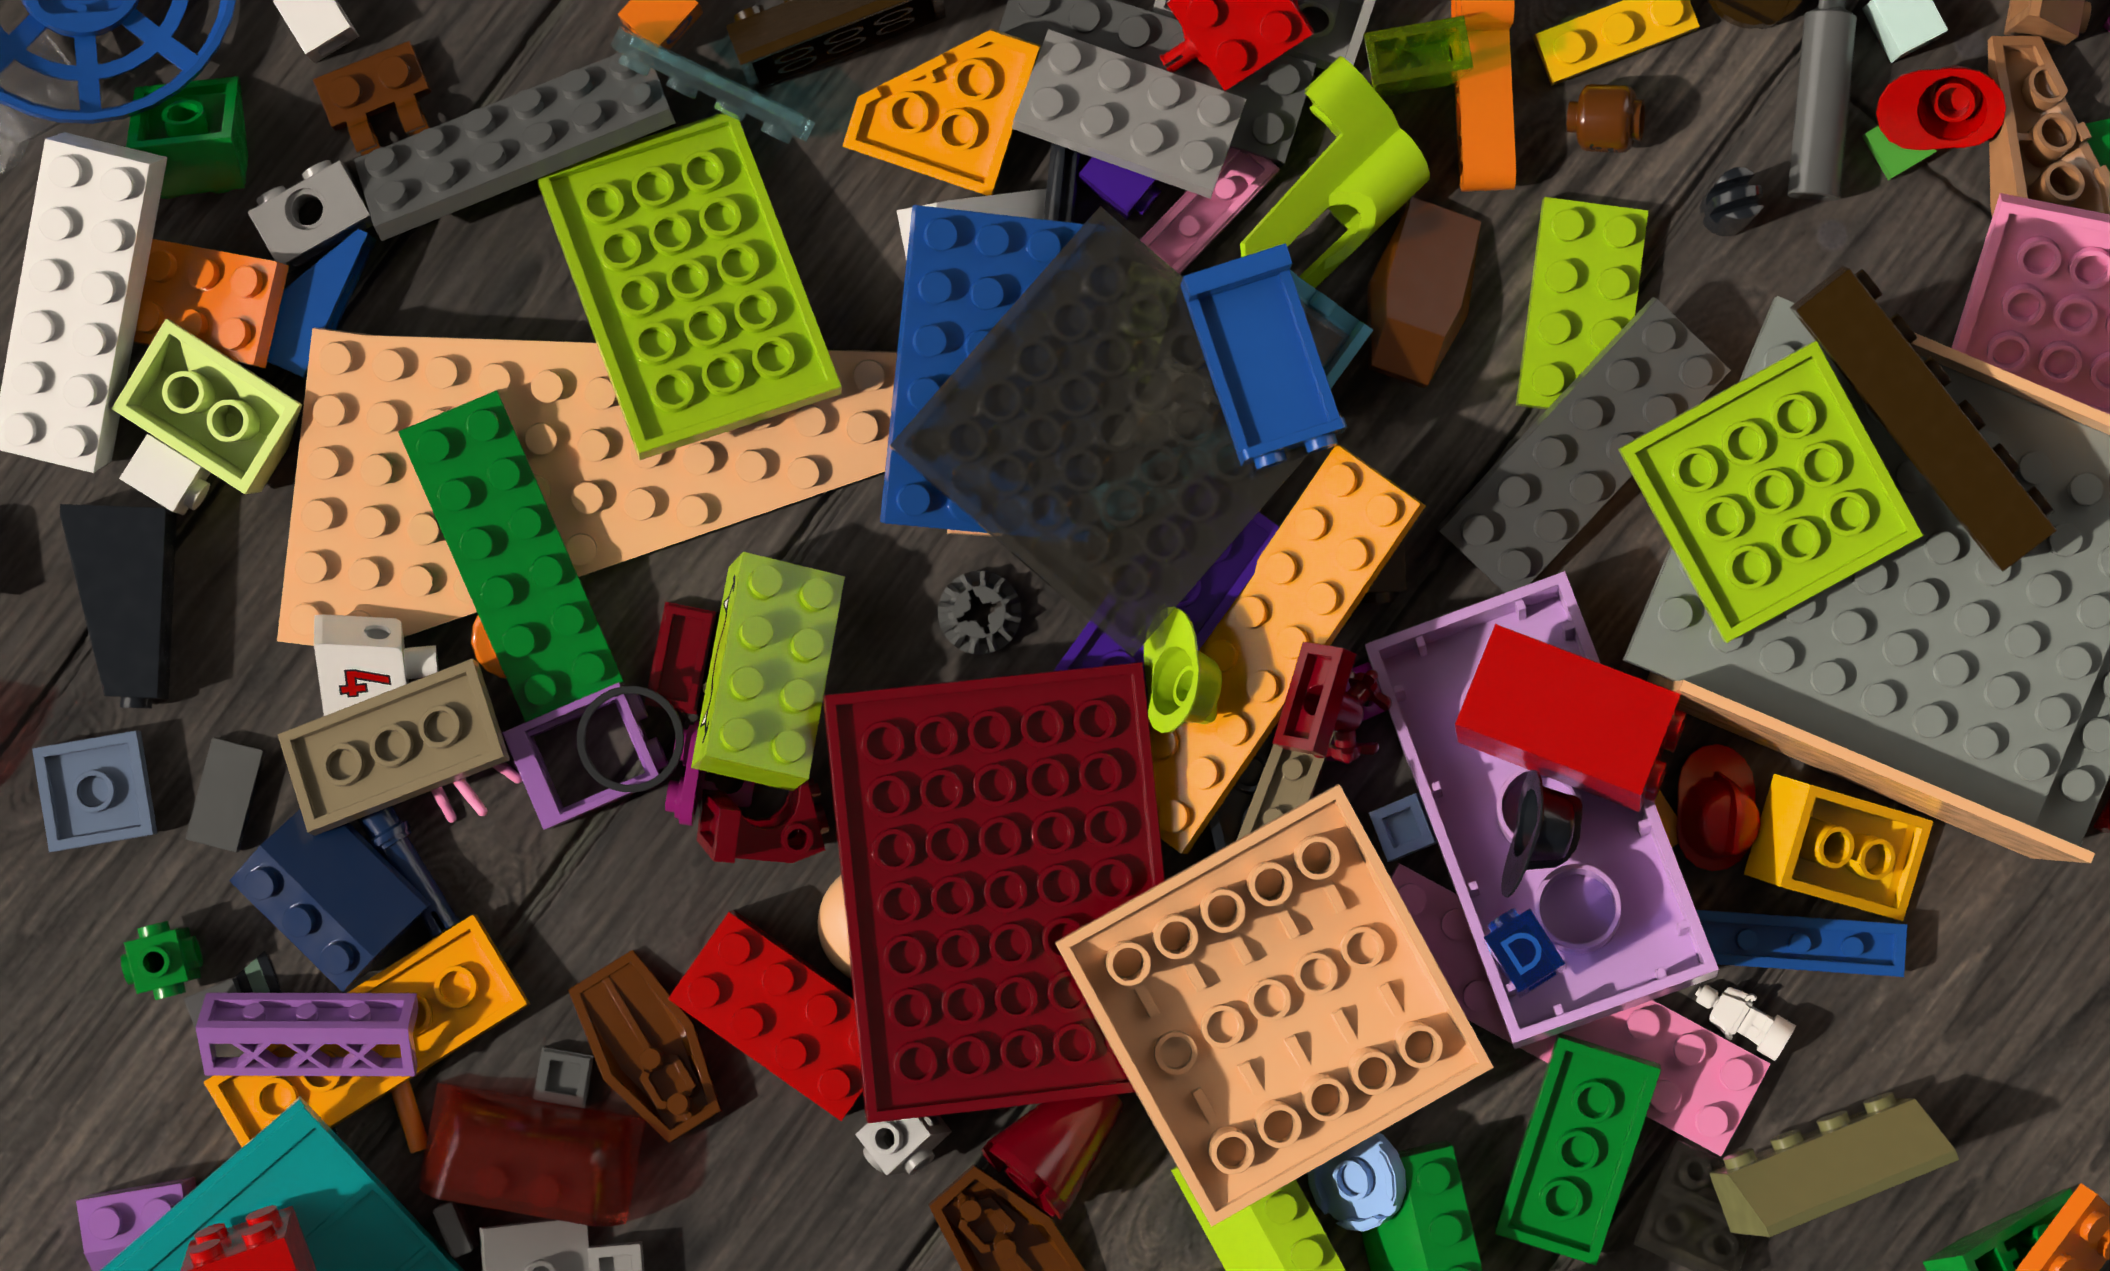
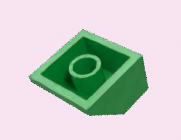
[126,76,248,199]

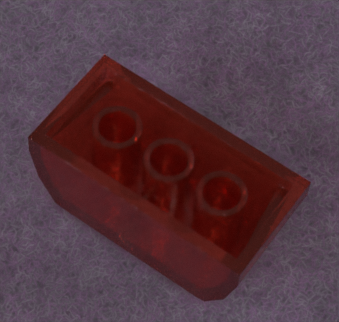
[419,1081,646,1226]

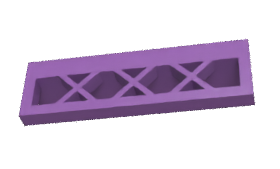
[195,993,419,1076]

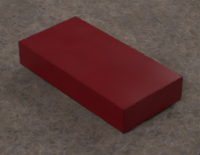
[644,602,718,715]

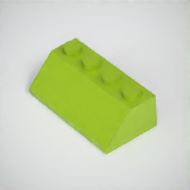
[1171,1166,1346,1271]

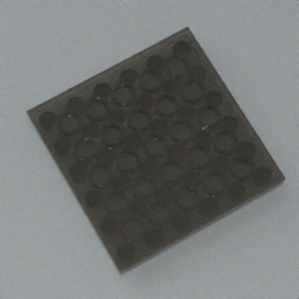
[890,206,1342,657]

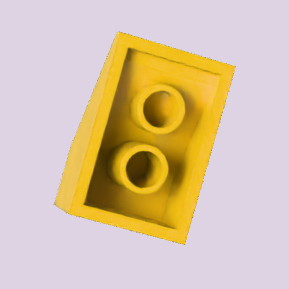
[1744,774,1933,921]

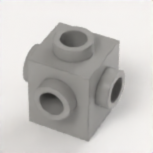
[855,1115,952,1176]

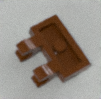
[313,40,432,156]

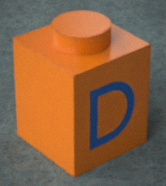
[618,0,703,59]

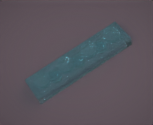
[611,26,815,144]

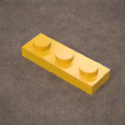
[1533,0,1700,86]

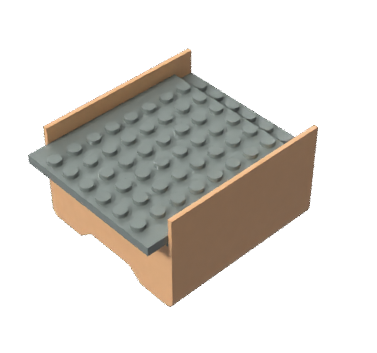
[1623,296,2110,863]

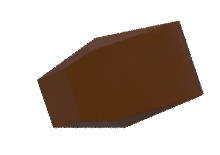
[1368,197,1481,388]
[568,950,722,1143]
[929,1164,1085,1271]

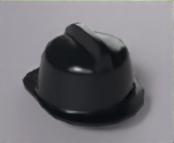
[1501,770,1583,898]

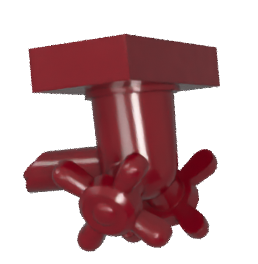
[1272,641,1392,764]

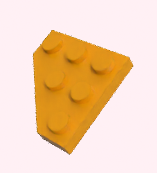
[842,29,1041,196]

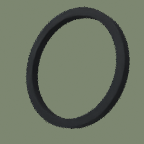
[577,686,684,793]

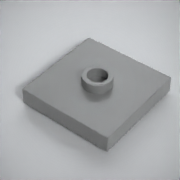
[479,1216,589,1271]

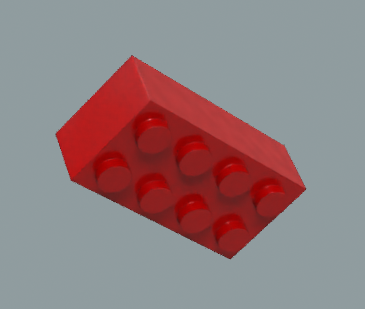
[668,910,863,1121]

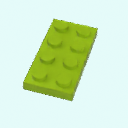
[1516,197,1648,410]

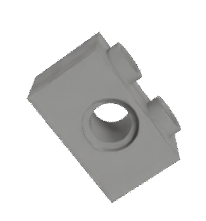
[248,160,373,273]

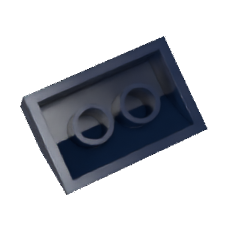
[229,809,431,992]

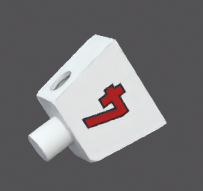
[314,614,439,716]

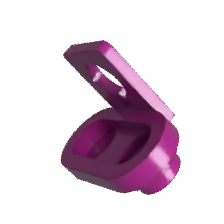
[665,720,755,826]

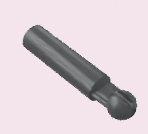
[1787,0,1857,201]

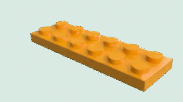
[204,914,531,1147]

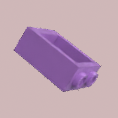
[502,682,669,830]

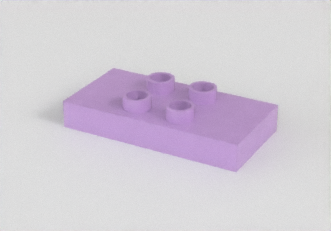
[1365,571,1719,1050]

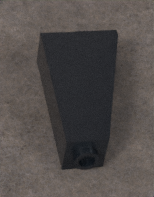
[60,504,177,709]

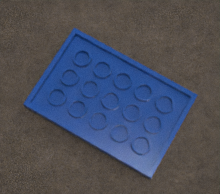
[880,205,1122,542]

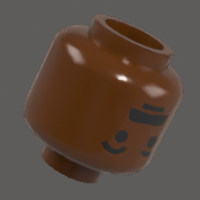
[1567,84,1645,153]

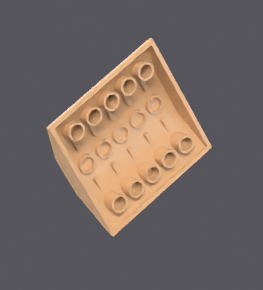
[1055,784,1494,1227]

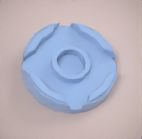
[1308,1133,1406,1232]

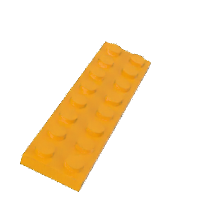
[1149,444,1426,854]

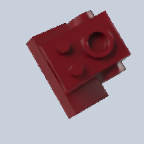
[696,778,829,863]

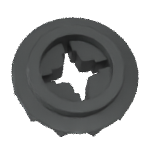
[938,571,1022,655]

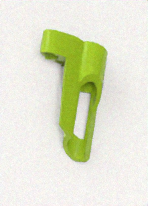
[1240,56,1430,288]

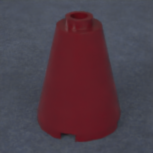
[981,1094,1124,1219]

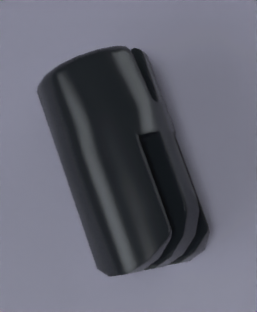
[1699,167,1764,236]

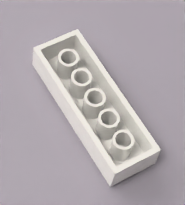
[0,132,167,473]

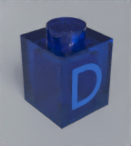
[1484,908,1566,999]

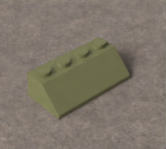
[1709,1092,1959,1237]

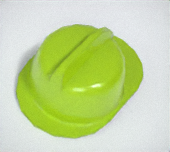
[1144,607,1222,733]

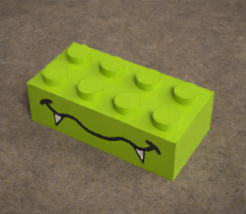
[691,552,845,791]

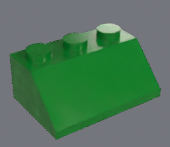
[1361,1140,1483,1271]

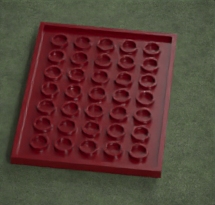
[823,662,1165,1123]

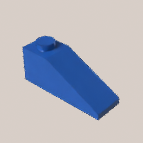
[267,229,377,380]

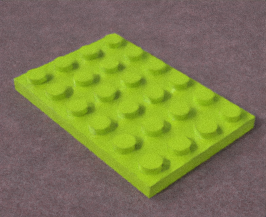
[537,109,842,460]

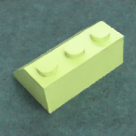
[111,319,302,494]

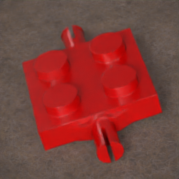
[1160,0,1314,91]

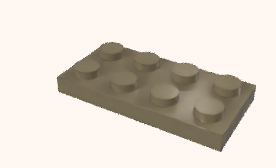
[277,659,510,836]

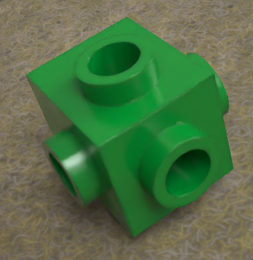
[121,921,203,1000]

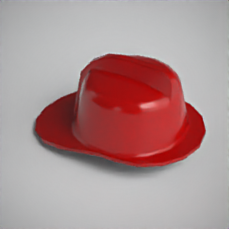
[1876,65,2007,150]
[1676,744,1761,871]

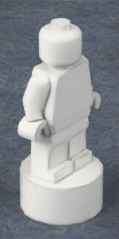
[1695,985,1796,1061]

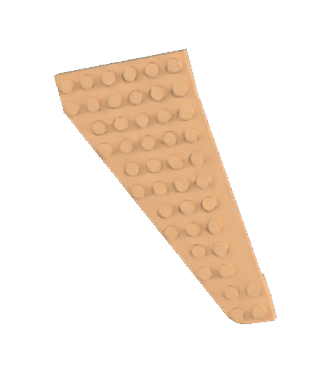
[277,327,897,646]

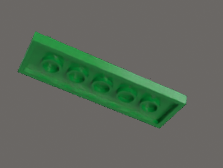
[398,390,623,722]

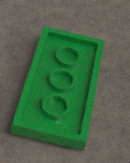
[1495,1033,1661,1265]

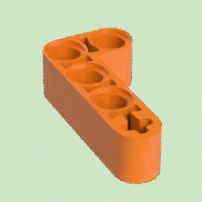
[1451,0,1516,192]

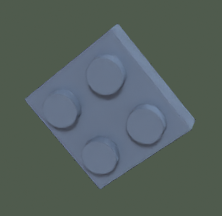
[32,731,158,852]

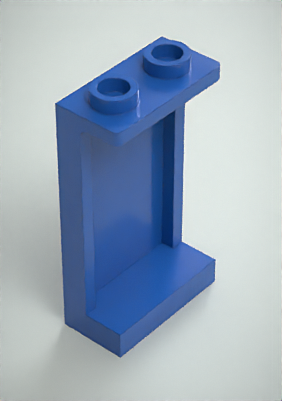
[1180,243,1347,471]

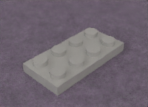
[1012,29,1247,199]

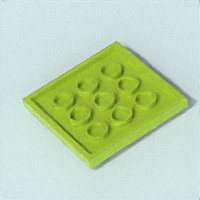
[1618,341,1923,643]

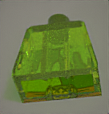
[1364,16,1473,97]

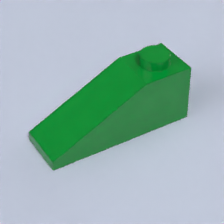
[1923,1188,2073,1271]

